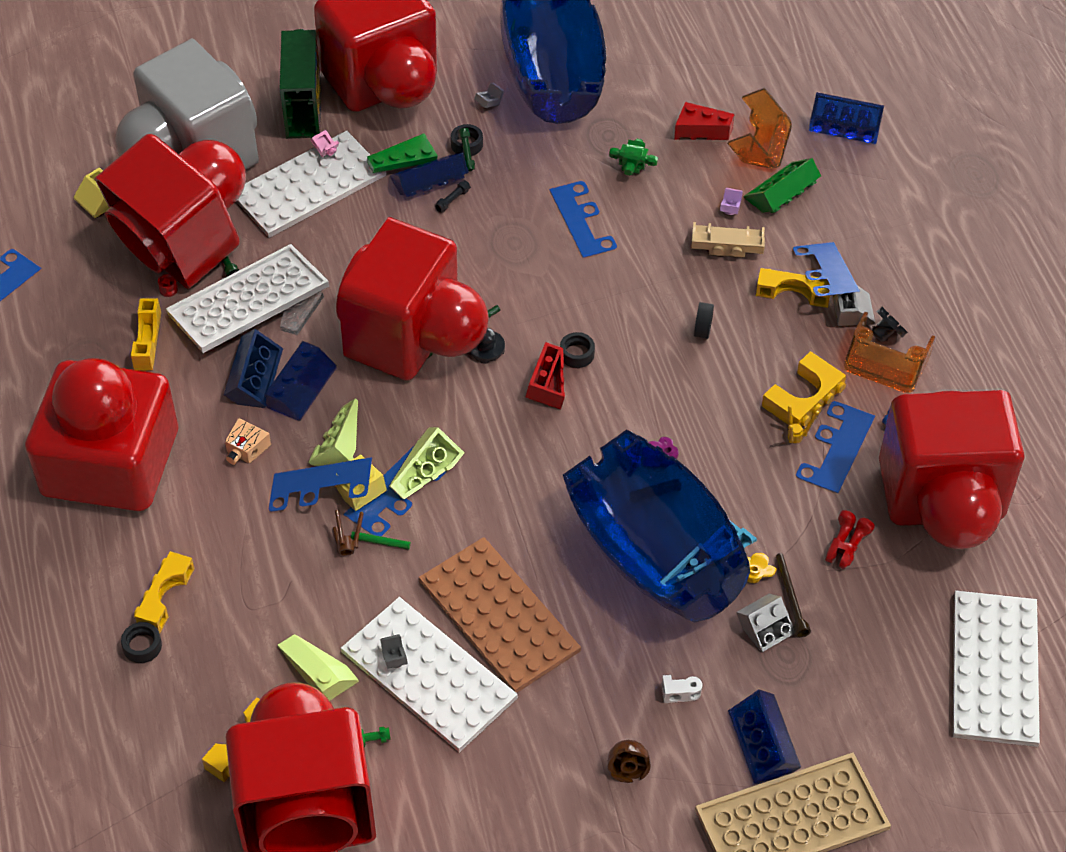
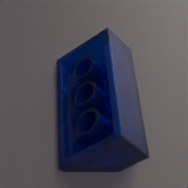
[809,92,884,144]
[390,153,469,197]
[265,341,337,421]
[728,689,801,785]

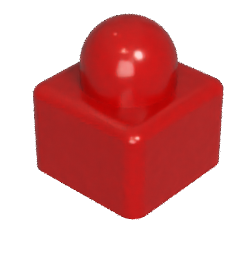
[314,0,437,112]
[94,134,246,290]
[336,217,489,381]
[25,358,179,511]
[879,390,1025,549]
[225,683,376,852]

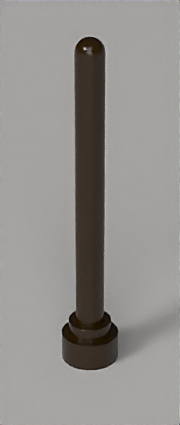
[776,553,811,638]

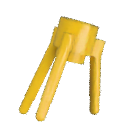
[787,406,819,444]

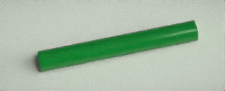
[351,531,411,550]

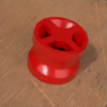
[158,274,178,297]

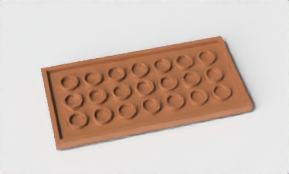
[419,537,581,693]

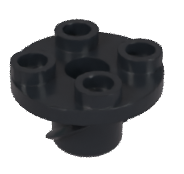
[872,306,908,342]
[469,328,505,364]

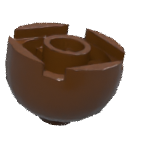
[607,740,651,783]

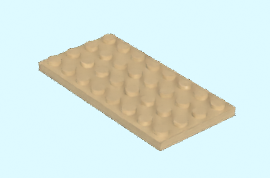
[695,752,891,852]

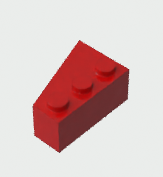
[674,102,735,140]

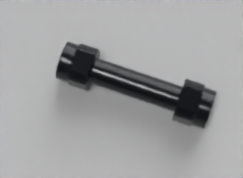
[435,180,471,212]

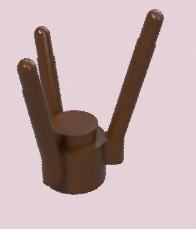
[333,510,364,556]

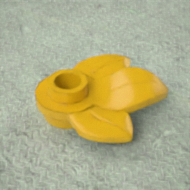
[738,553,777,583]

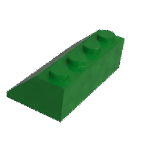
[744,158,821,213]

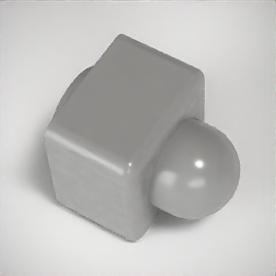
[115,38,259,170]

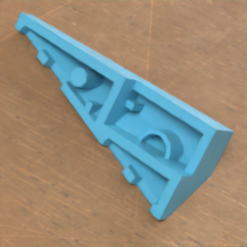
[659,520,757,589]

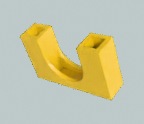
[762,351,846,427]

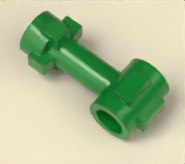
[361,727,391,747]

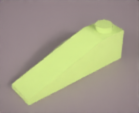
[308,398,358,466]
[389,427,464,499]
[278,634,359,701]

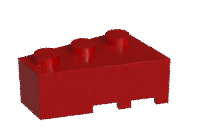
[525,342,565,410]

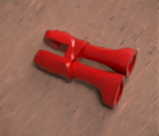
[825,510,875,569]

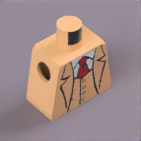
[225,418,271,465]

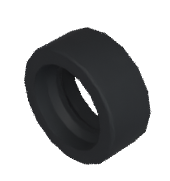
[451,124,483,156]
[694,302,714,339]
[560,332,595,368]
[121,622,162,663]

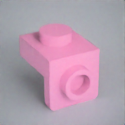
[310,130,339,157]

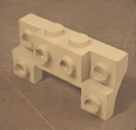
[691,222,765,257]

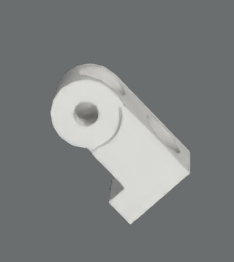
[661,675,702,703]

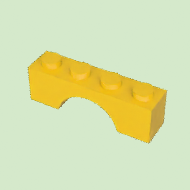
[756,268,830,308]
[131,298,161,370]
[134,551,194,634]
[202,697,260,782]

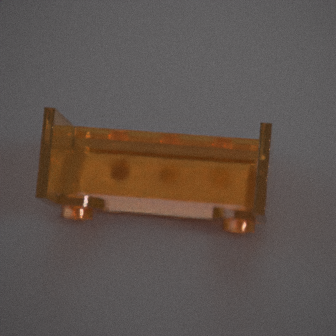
[727,88,792,169]
[844,312,935,393]

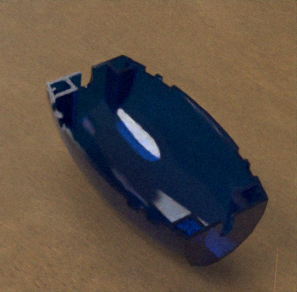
[500,0,606,124]
[563,429,750,623]

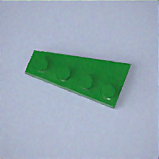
[367,133,438,173]

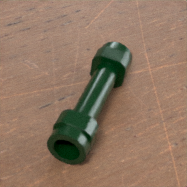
[458,128,475,171]

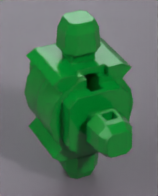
[609,138,658,176]

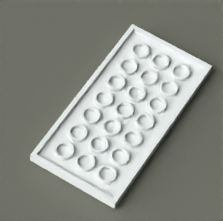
[236,131,386,238]
[166,244,329,353]
[953,591,1040,747]
[341,597,518,753]

